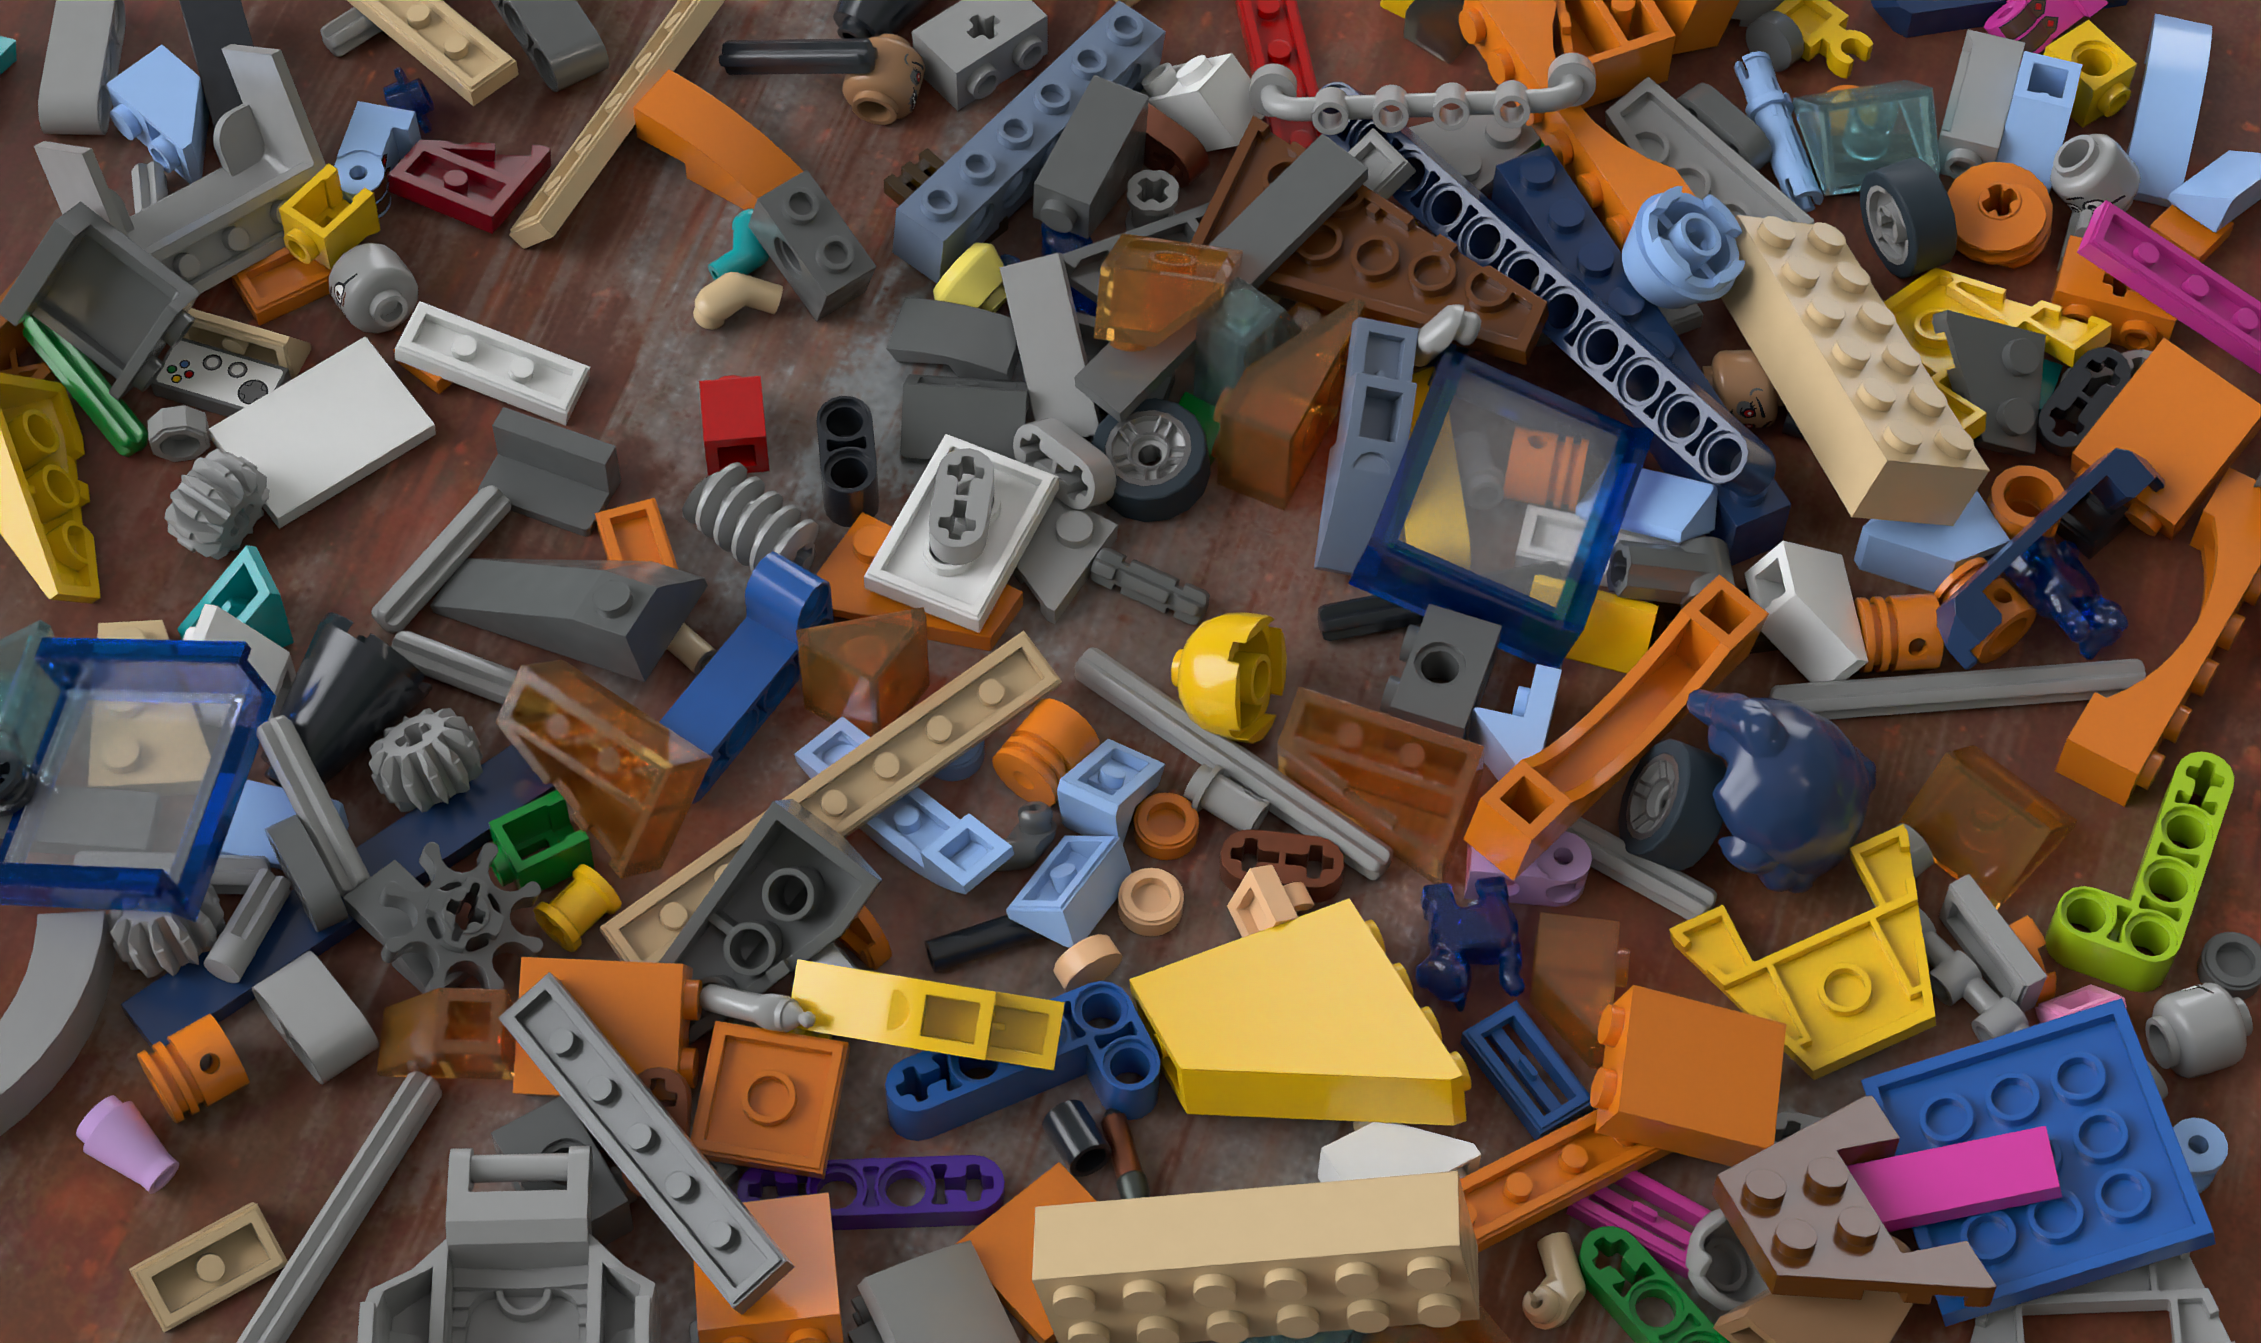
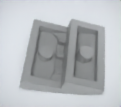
[857,1240,1020,1343]

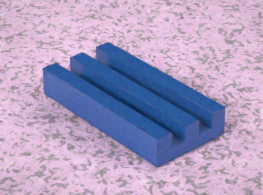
[1460,1000,1594,1141]

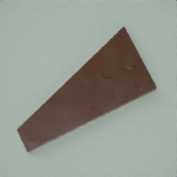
[1183,115,1549,365]

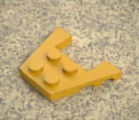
[1884,268,2112,439]
[1669,824,1936,1080]

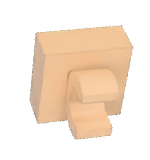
[1227,865,1314,938]

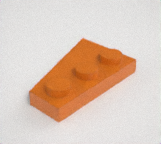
[816,512,1023,651]

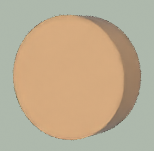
[1118,868,1184,936]
[1053,934,1122,992]

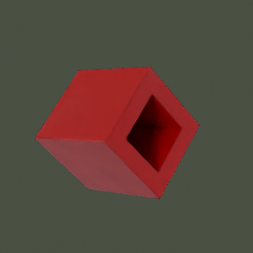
[699,375,770,476]

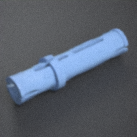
[1734,51,1824,213]

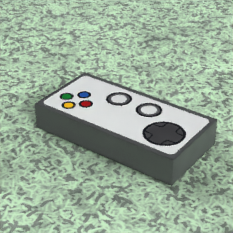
[151,338,292,417]

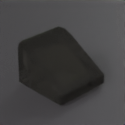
[1403,0,1469,64]

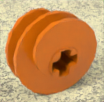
[1947,162,2053,269]

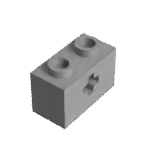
[912,0,1048,111]

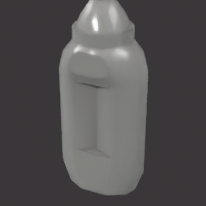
[700,984,816,1032]

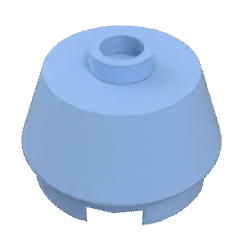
[1622,186,1745,309]

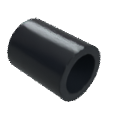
[1042,1100,1112,1177]

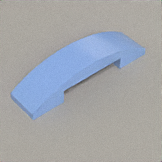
[2127,14,2212,207]
[794,716,1014,894]

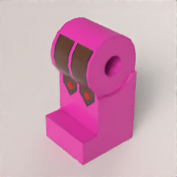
[1984,0,2108,64]

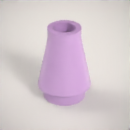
[76,1095,179,1194]

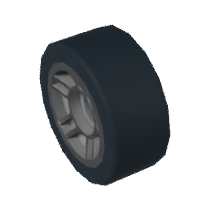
[1860,157,1957,279]
[1091,398,1211,522]
[1618,739,1727,871]

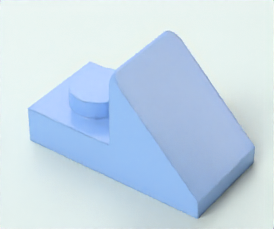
[1468,664,1562,781]
[1057,739,1165,844]

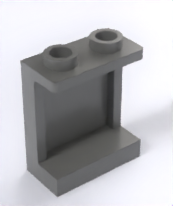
[0,201,201,401]

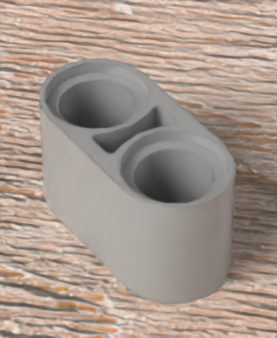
[252,951,379,1085]

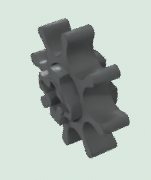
[379,842,543,1002]

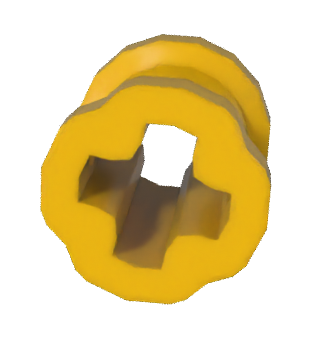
[533,864,622,952]

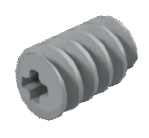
[682,462,819,572]

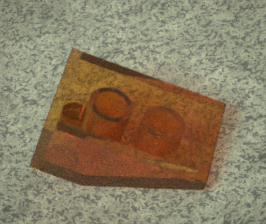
[1212,298,1366,511]

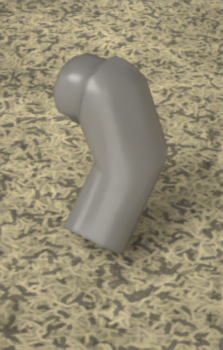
[1414,304,1481,367]

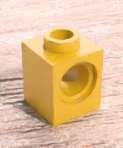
[2043,20,2137,128]

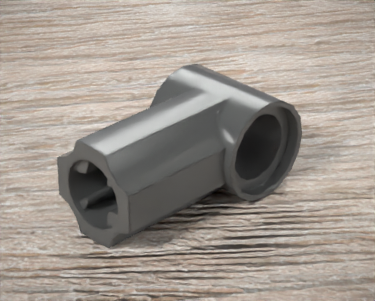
[1606,537,1735,610]

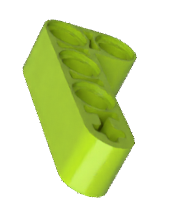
[2045,751,2234,993]

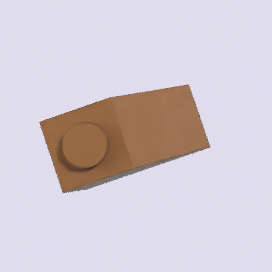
[1713,1236,1913,1343]

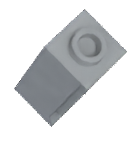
[1931,29,2025,179]

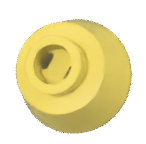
[933,242,1007,313]

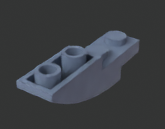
[1314,317,1419,580]

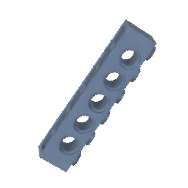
[892,0,1166,284]

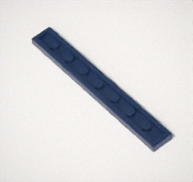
[121,714,597,1050]

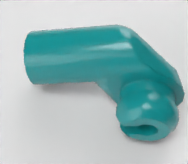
[708,209,770,281]

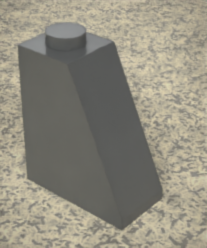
[1033,75,1149,239]

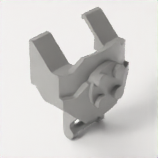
[357,1145,661,1343]

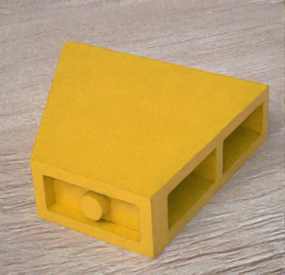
[1129,898,1471,1126]

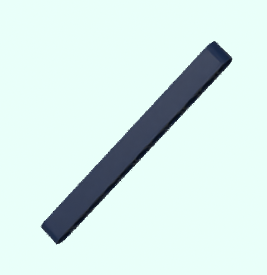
[1312,82,1776,496]

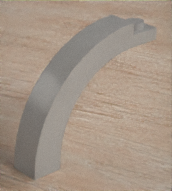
[0,911,116,1136]

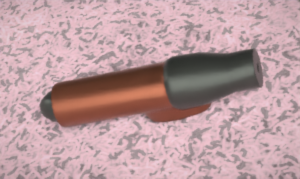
[1101,1108,1150,1199]

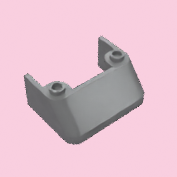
[34,44,326,293]

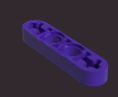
[737,1155,1005,1230]

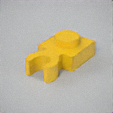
[1773,0,1873,79]

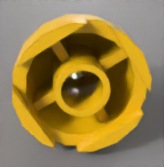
[1171,612,1287,743]

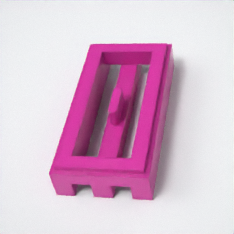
[1566,1171,1711,1279]

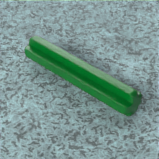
[23,315,148,457]

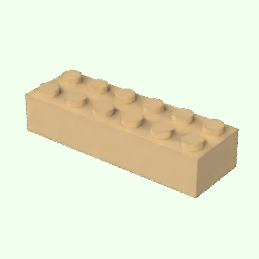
[1721,215,1990,526]
[1032,1171,1480,1343]

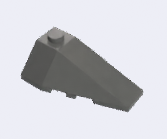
[430,558,708,682]
[659,799,882,1047]

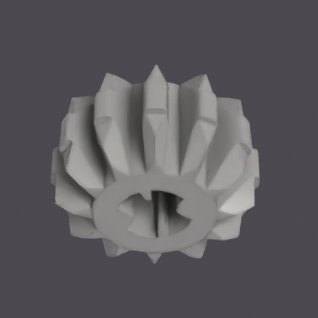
[165,449,270,560]
[368,708,483,813]
[106,866,226,978]

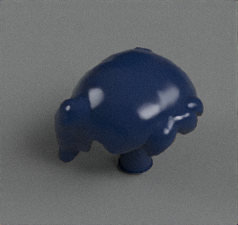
[1687,689,1876,894]

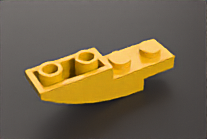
[791,959,1065,1070]

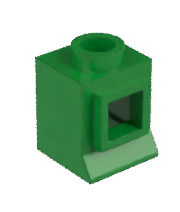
[489,789,595,891]

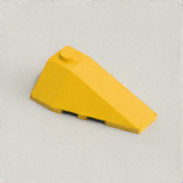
[0,373,100,604]

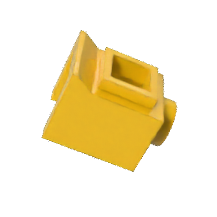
[279,163,381,270]

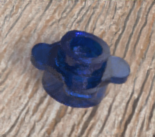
[383,67,434,133]

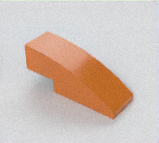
[633,69,803,210]

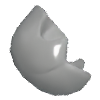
[1685,1208,1768,1311]

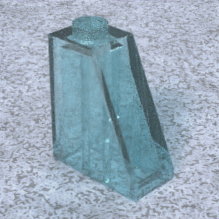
[1194,276,1319,433]

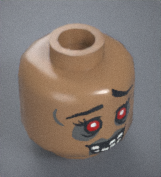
[842,34,925,125]
[1702,350,1785,428]

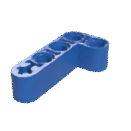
[635,552,834,804]
[885,981,1161,1141]

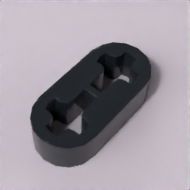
[2037,347,2131,456]

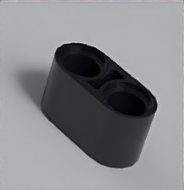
[816,396,879,527]

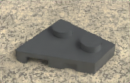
[1932,310,2046,457]

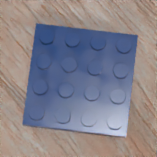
[1861,998,2216,1327]

